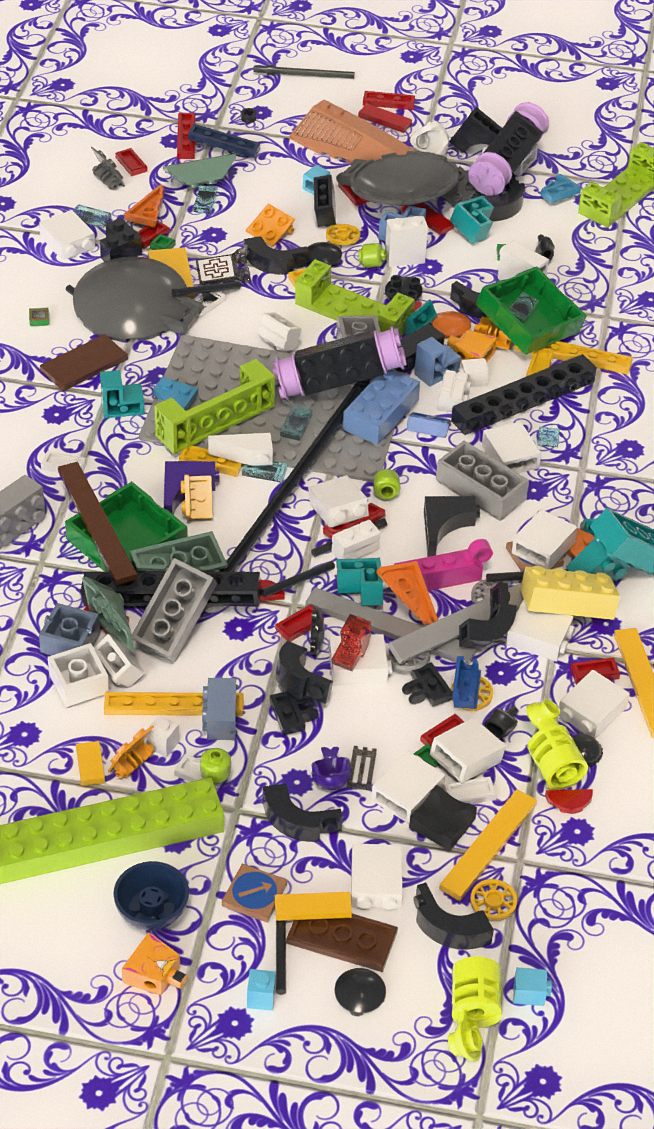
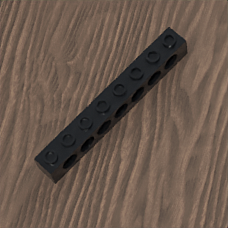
[451,354,597,435]
[80,571,262,607]

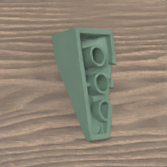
[130,531,228,572]
[82,577,135,651]

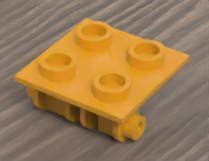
[245,203,295,247]
[474,316,512,350]
[108,725,154,779]

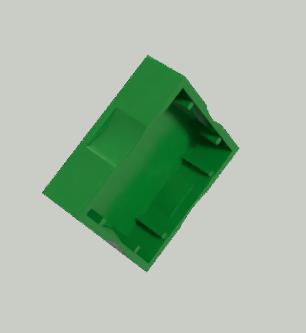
[476,266,587,355]
[65,481,188,572]

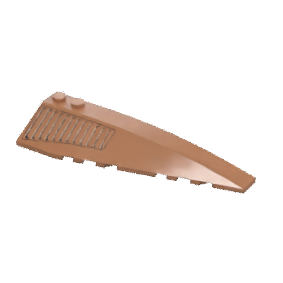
[289,99,415,164]

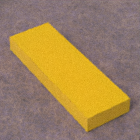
[179,446,244,477]
[275,892,352,921]

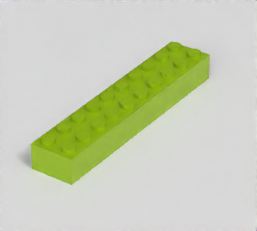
[0,777,224,884]

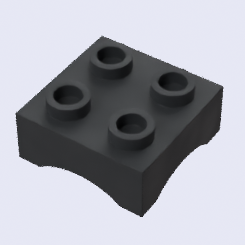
[409,785,477,851]

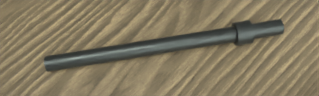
[253,65,355,79]

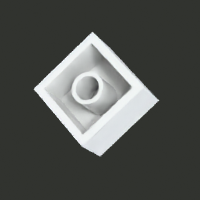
[48,643,109,707]

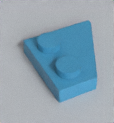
[541,174,581,203]
[153,377,199,411]

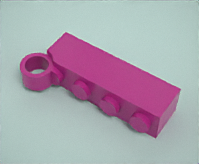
[394,539,493,591]

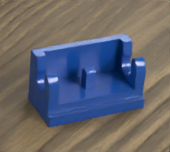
[453,656,481,709]

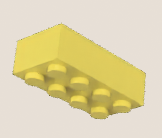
[520,566,620,620]

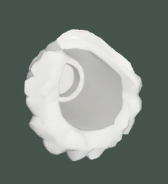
[410,121,450,156]

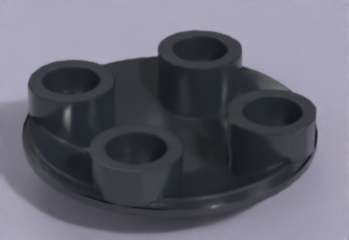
[307,242,342,266]
[385,275,423,301]
[310,610,325,655]
[334,968,386,1016]

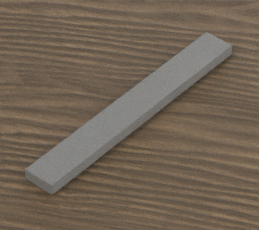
[388,582,524,664]
[305,587,477,665]

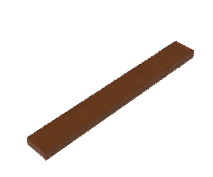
[58,461,137,585]

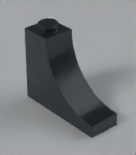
[449,107,502,153]
[423,496,480,557]

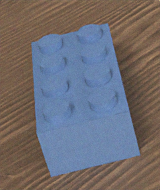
[343,369,420,445]

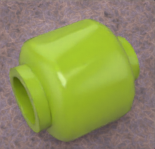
[358,243,387,268]
[373,469,401,500]
[200,748,231,784]

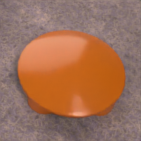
[432,311,471,339]

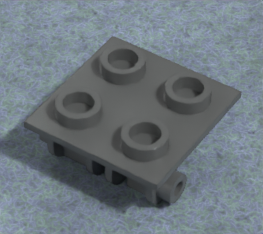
[91,146,125,190]
[441,166,481,208]

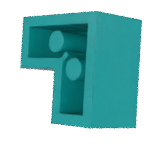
[450,196,494,243]
[100,370,145,419]
[566,538,632,582]
[336,557,383,606]

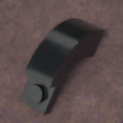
[485,174,525,222]
[243,236,309,275]
[450,281,488,318]
[459,582,517,648]
[276,641,333,704]
[262,784,343,842]
[413,882,494,950]

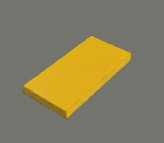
[148,248,195,299]

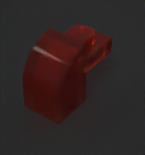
[331,614,371,672]

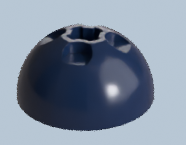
[113,861,189,930]

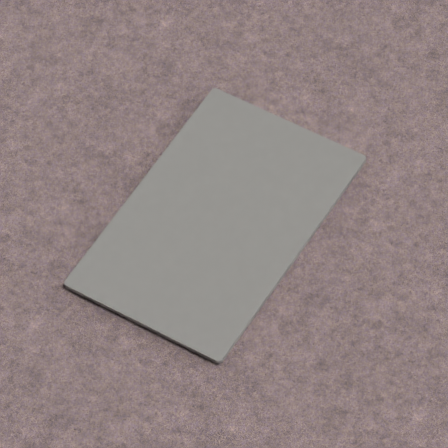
[139,335,410,482]

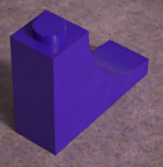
[164,461,219,515]

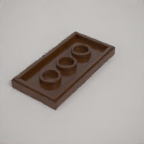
[40,334,128,391]
[286,913,398,972]

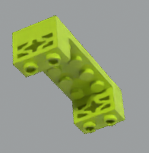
[578,142,654,228]
[295,259,415,338]
[154,359,275,454]

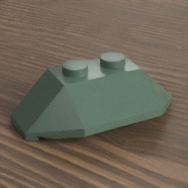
[162,154,236,188]

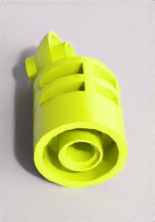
[526,699,588,790]
[448,956,502,1061]

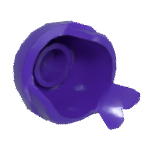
[311,746,352,790]

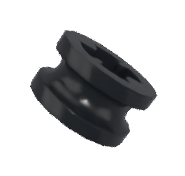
[241,108,256,123]

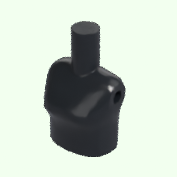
[535,234,555,263]
[484,706,518,739]

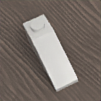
[208,433,273,466]

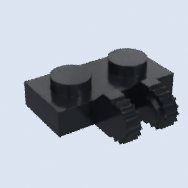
[402,662,453,707]
[270,692,319,735]

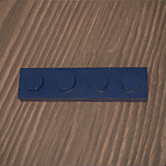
[188,124,261,158]

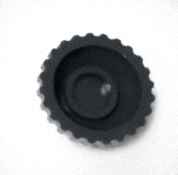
[572,734,603,767]

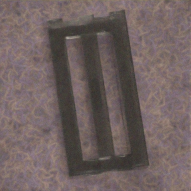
[347,746,377,791]

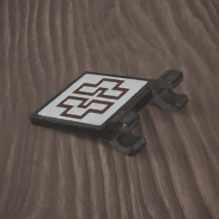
[196,248,251,286]

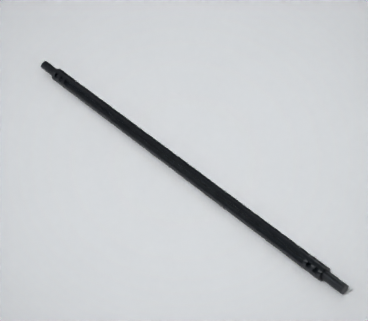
[201,378,371,615]

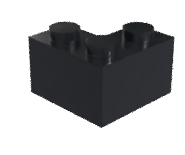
[100,218,142,262]

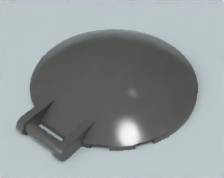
[336,151,459,206]
[73,257,204,342]

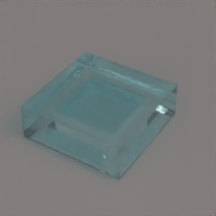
[538,427,559,448]

